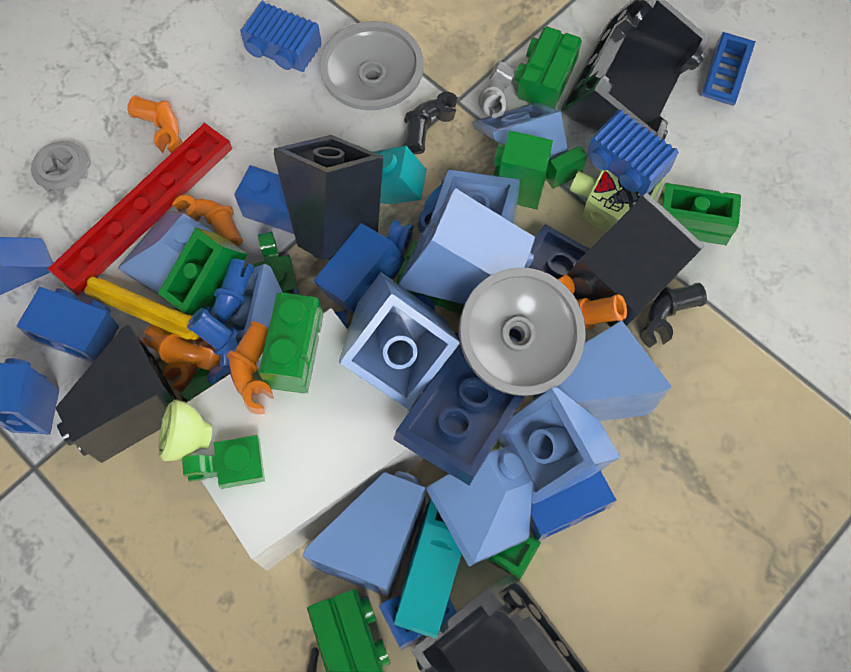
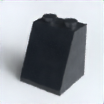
[274,135,383,260]
[567,193,705,327]
[55,325,178,463]

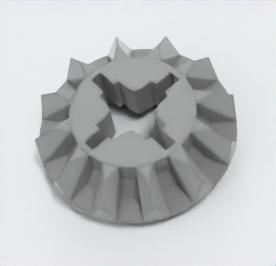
[31,141,90,194]

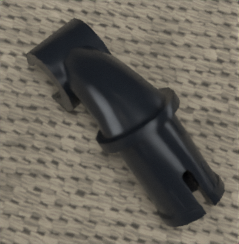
[403,92,458,154]
[641,282,707,348]

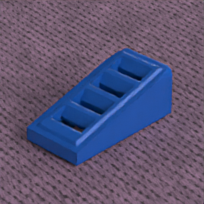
[701,32,756,106]

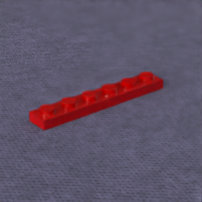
[47,122,232,296]

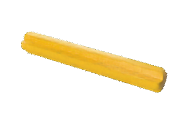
[84,277,199,340]

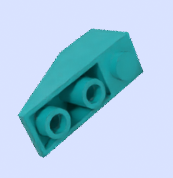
[373,146,427,204]
[393,497,462,639]

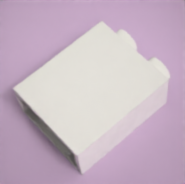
[162,308,424,571]

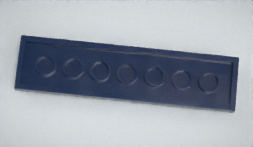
[393,224,590,486]

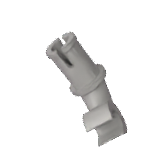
[478,60,516,118]

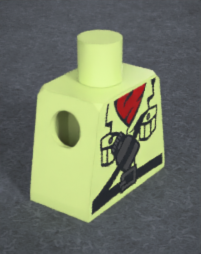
[570,170,665,233]

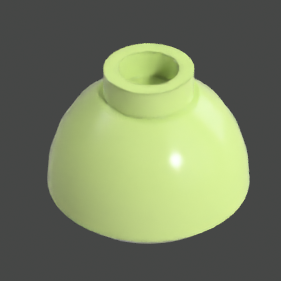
[158,400,212,461]

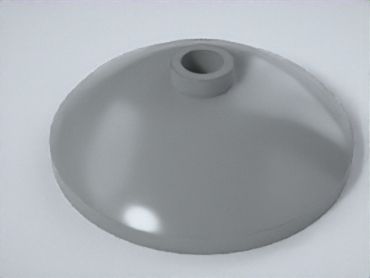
[320,21,423,110]
[459,268,586,396]

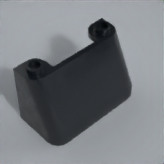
[561,0,710,139]
[411,576,589,672]

